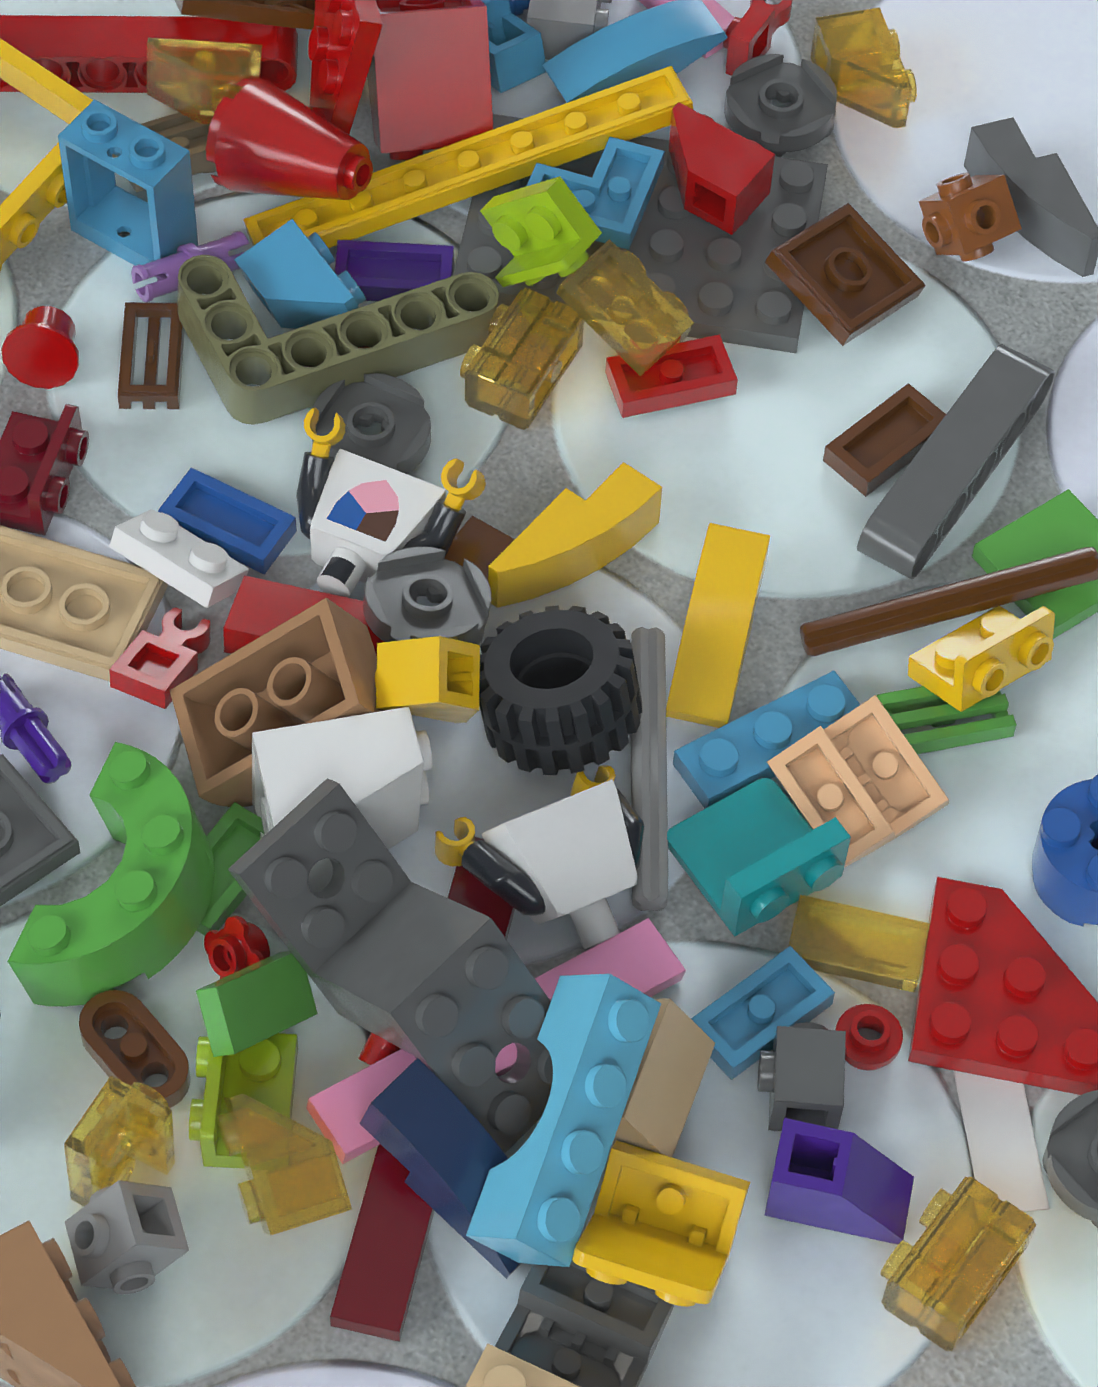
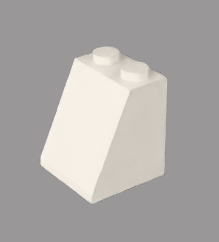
[252,707,432,893]

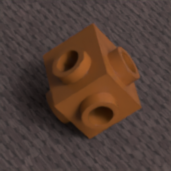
[918,173,1022,262]

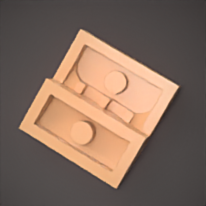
[767,695,949,868]

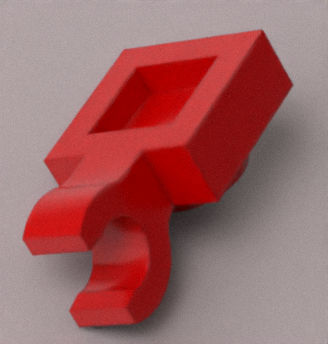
[723,0,793,76]

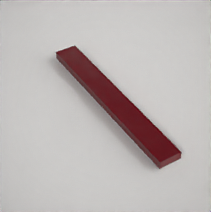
[330,837,515,1342]

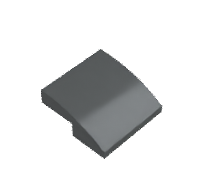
[495,1261,674,1387]

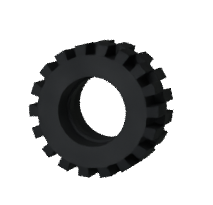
[479,605,643,775]

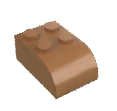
[170,598,385,807]

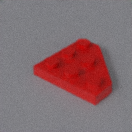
[308,0,383,134]
[908,877,1098,1095]

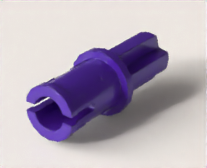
[0,673,72,784]

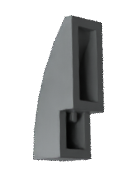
[964,117,1098,277]

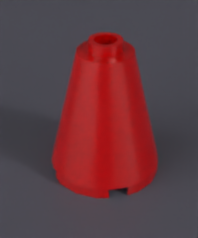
[205,77,373,200]

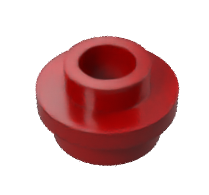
[835,1004,903,1071]

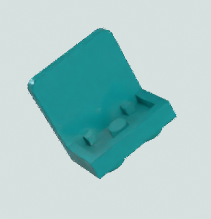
[667,778,851,937]

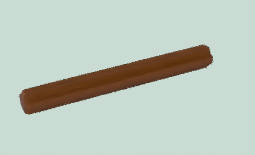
[800,547,1098,656]

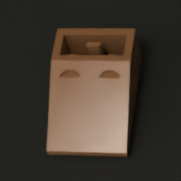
[0,1220,136,1387]

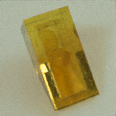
[147,37,262,125]

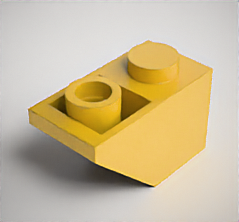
[375,636,480,723]

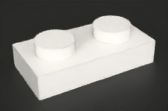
[109,509,249,608]

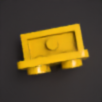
[572,1140,750,1307]

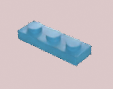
[673,670,860,809]

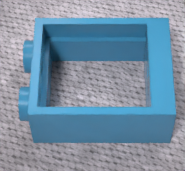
[58,99,198,266]

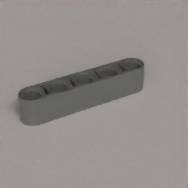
[857,344,1055,580]

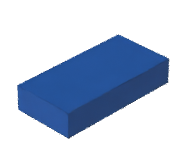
[158,467,297,575]

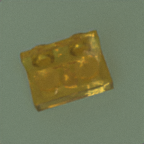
[556,239,694,376]
[64,1076,175,1206]

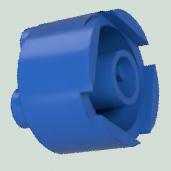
[1032,775,1098,927]

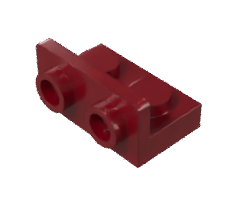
[0,404,89,536]

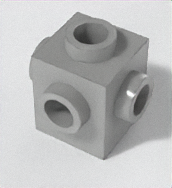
[65,1180,189,1294]

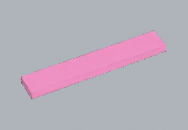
[306,918,686,1164]

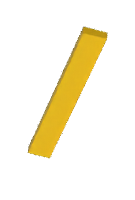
[243,66,694,248]

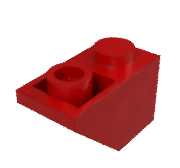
[669,102,775,235]

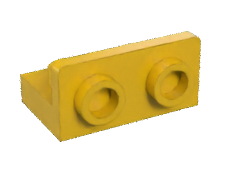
[908,606,1055,712]

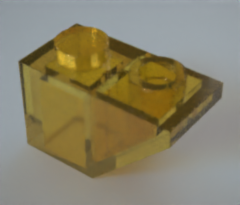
[810,7,917,128]
[217,1094,352,1236]

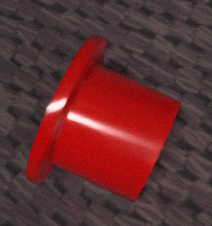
[1,306,79,389]

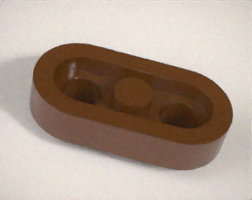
[79,990,190,1112]

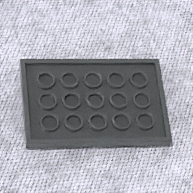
[453,114,828,353]

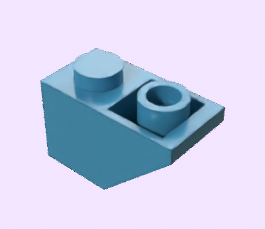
[234,219,366,329]

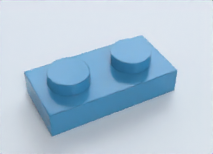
[691,946,835,1080]

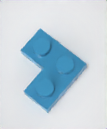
[527,137,665,250]

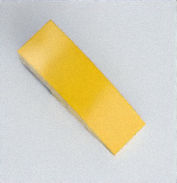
[488,462,663,608]
[666,523,770,728]

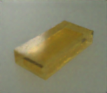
[788,895,930,993]

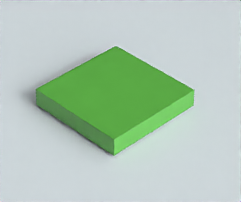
[972,489,1098,639]

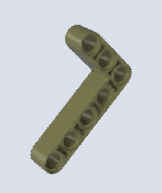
[177,255,499,425]

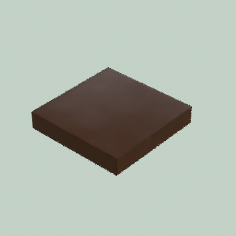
[765,203,926,346]

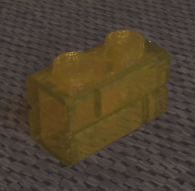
[460,287,584,430]
[880,1176,1037,1352]

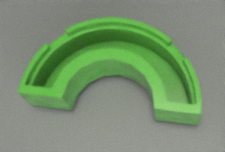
[7,742,215,1007]

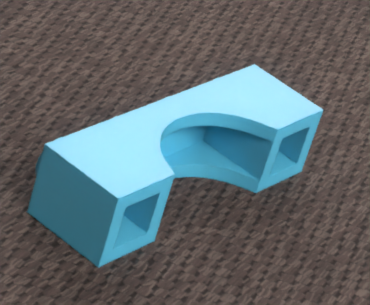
[466,974,661,1267]

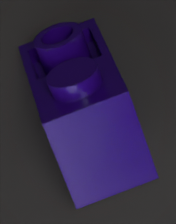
[764,1118,914,1246]

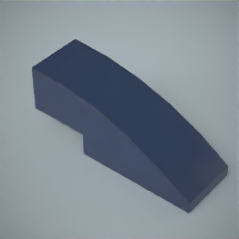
[359,1058,521,1279]

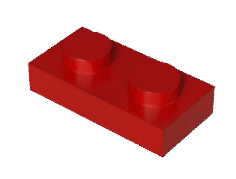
[605,334,738,418]

